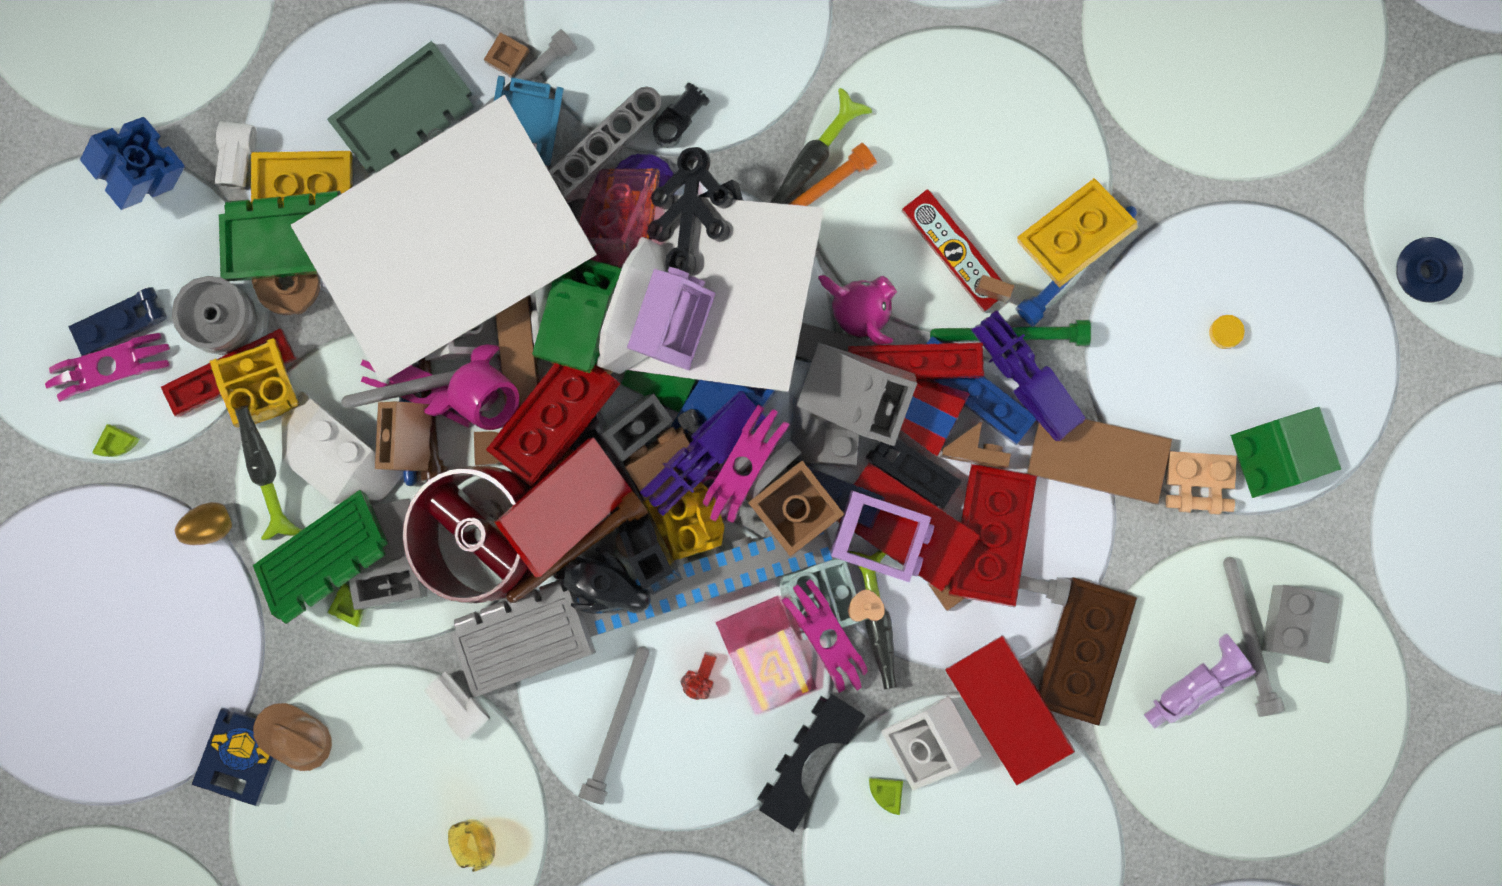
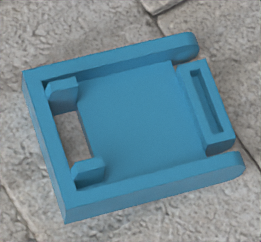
[494,75,564,166]

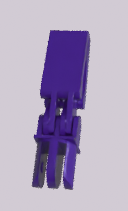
[971,310,1085,441]
[640,391,766,516]

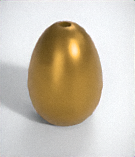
[174,502,232,545]

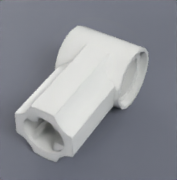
[215,121,257,189]
[424,671,491,742]

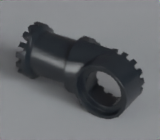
[653,82,710,148]

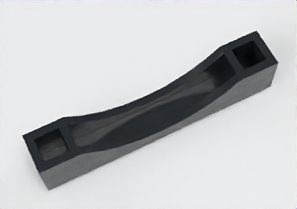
[573,410,683,595]

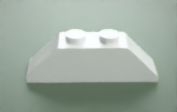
[597,237,668,374]
[281,390,404,504]

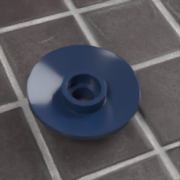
[1396,237,1463,303]

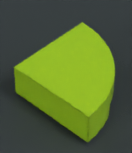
[92,423,140,457]
[327,583,363,627]
[869,777,903,815]

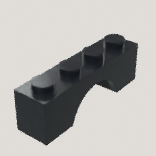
[757,693,866,832]

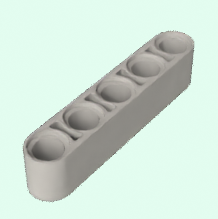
[549,86,662,201]

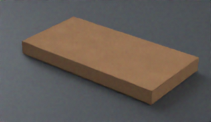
[1026,419,1172,505]

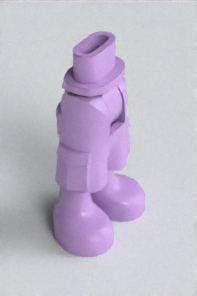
[1143,633,1256,729]

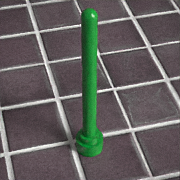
[930,320,1091,346]

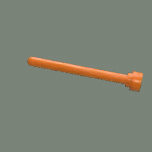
[789,142,877,206]

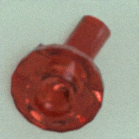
[680,652,717,700]

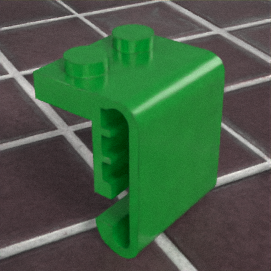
[1230,406,1342,498]

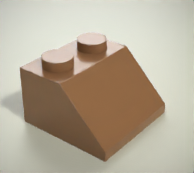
[748,461,845,557]

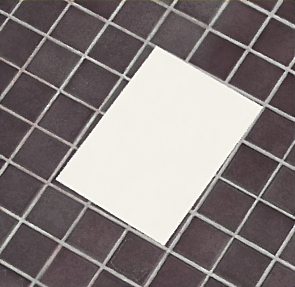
[291,95,597,383]
[595,189,824,392]

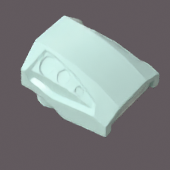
[779,558,867,641]

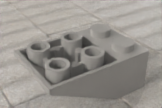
[797,342,917,446]
[349,498,428,610]

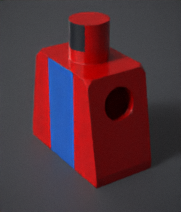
[900,379,970,456]

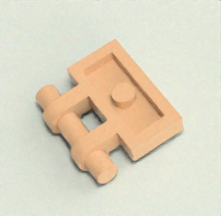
[1165,451,1237,515]

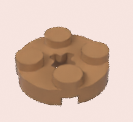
[252,274,321,315]

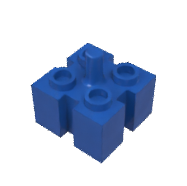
[80,117,185,210]

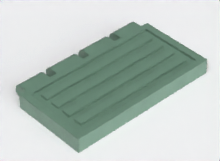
[327,40,474,173]

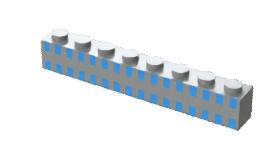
[576,529,836,637]

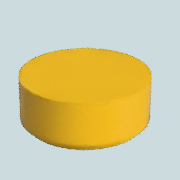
[1209,315,1245,349]

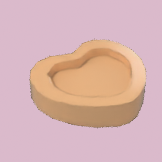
[848,589,885,622]

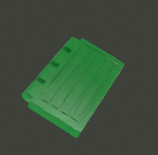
[218,191,342,282]
[253,490,388,624]

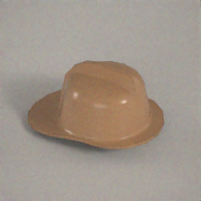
[253,703,332,771]

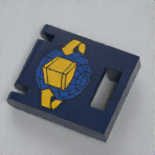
[191,707,276,807]

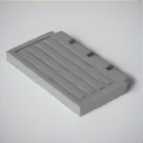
[451,579,596,698]

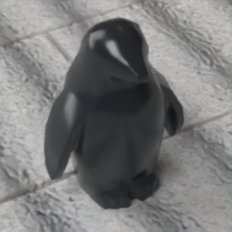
[564,547,651,614]

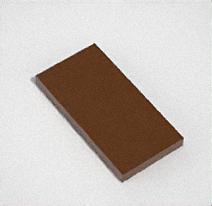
[1038,577,1137,726]

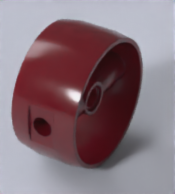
[403,466,532,604]

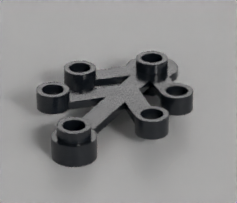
[647,147,734,274]

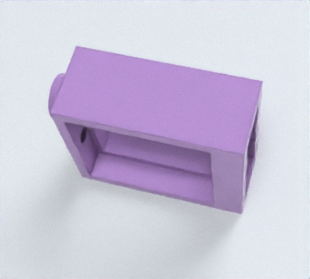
[627,267,716,371]
[830,490,934,583]

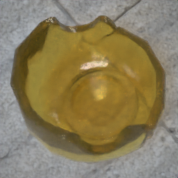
[448,819,496,872]

